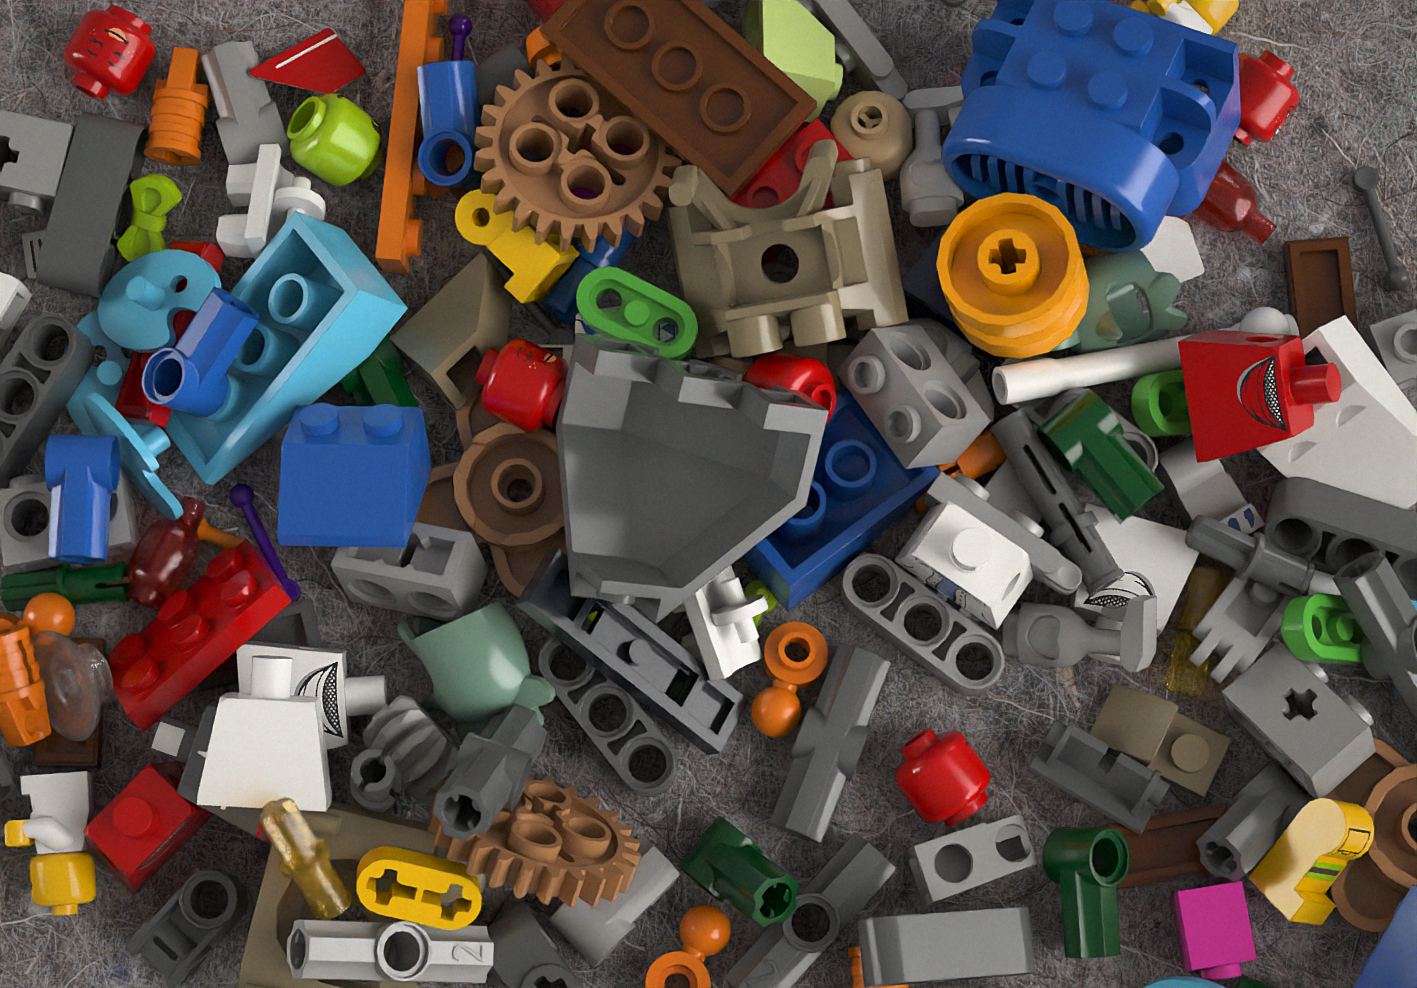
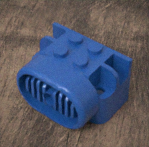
[941,0,1241,253]

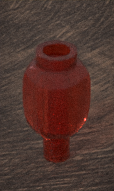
[1191,160,1277,245]
[126,496,207,611]

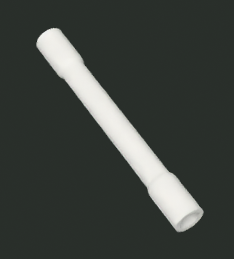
[992,314,1299,405]

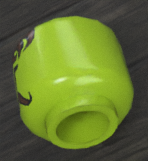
[287,93,382,187]

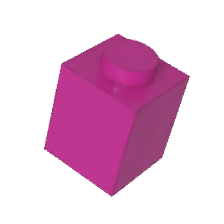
[1170,881,1257,981]

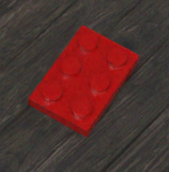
[103,538,292,732]

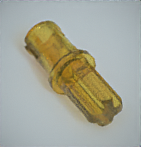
[1165,567,1231,697]
[259,796,352,920]

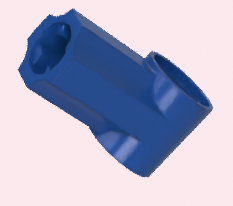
[417,60,486,189]
[142,287,260,417]
[45,434,121,564]

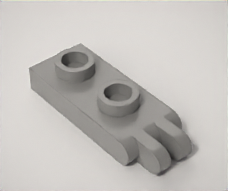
[797,0,907,103]
[923,471,1082,595]
[1189,575,1304,684]

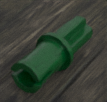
[0,561,132,612]

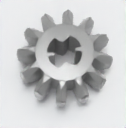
[362,695,460,806]

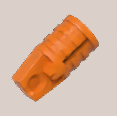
[144,47,211,166]
[0,624,51,747]

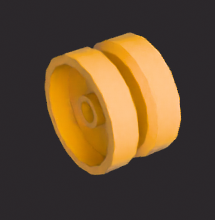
[936,192,1090,359]

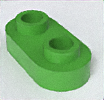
[576,266,698,361]
[1131,369,1192,437]
[1281,593,1363,665]

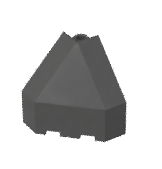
[556,333,829,624]

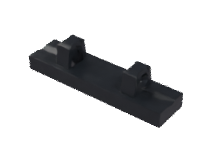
[515,549,750,755]

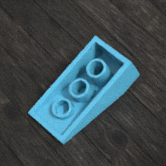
[164,210,408,485]

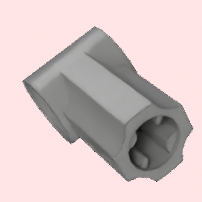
[201,40,291,165]
[549,835,681,968]

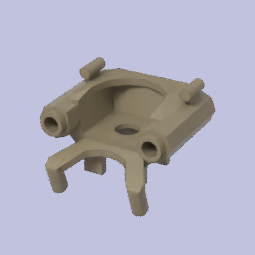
[664,139,909,359]
[236,801,486,988]

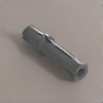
[989,409,1125,596]
[350,749,403,818]

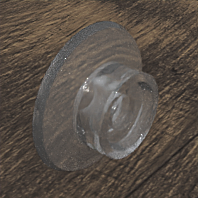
[31,630,113,742]

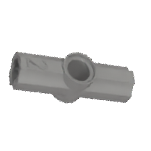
[286,919,494,984]

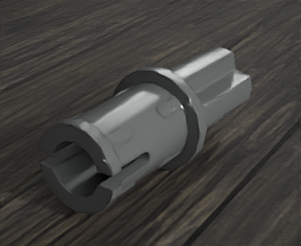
[1185,515,1315,599]

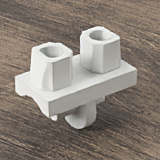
[216,144,326,260]
[672,565,768,681]

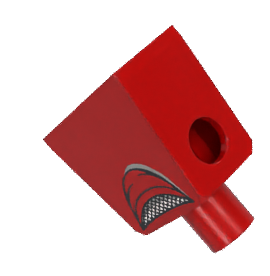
[1178,329,1341,463]
[83,761,214,894]

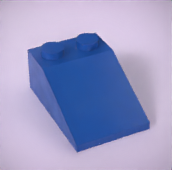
[741,388,941,612]

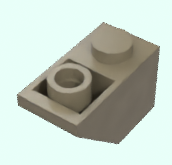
[389,252,513,410]

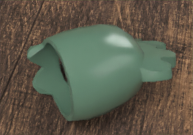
[1051,250,1187,355]
[397,601,555,745]

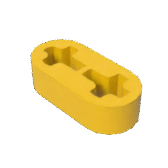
[356,846,482,930]

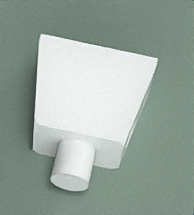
[197,655,332,812]

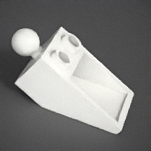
[1239,307,1417,510]

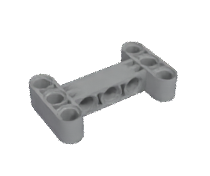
[841,355,1158,697]

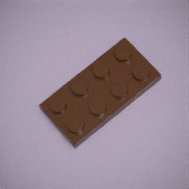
[539,0,817,202]

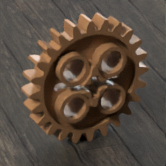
[474,56,682,253]
[428,774,641,907]

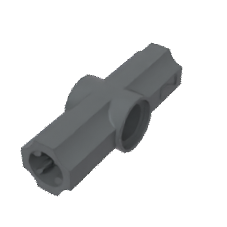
[1332,551,1417,725]
[769,643,891,844]
[432,704,548,842]
[723,832,897,988]

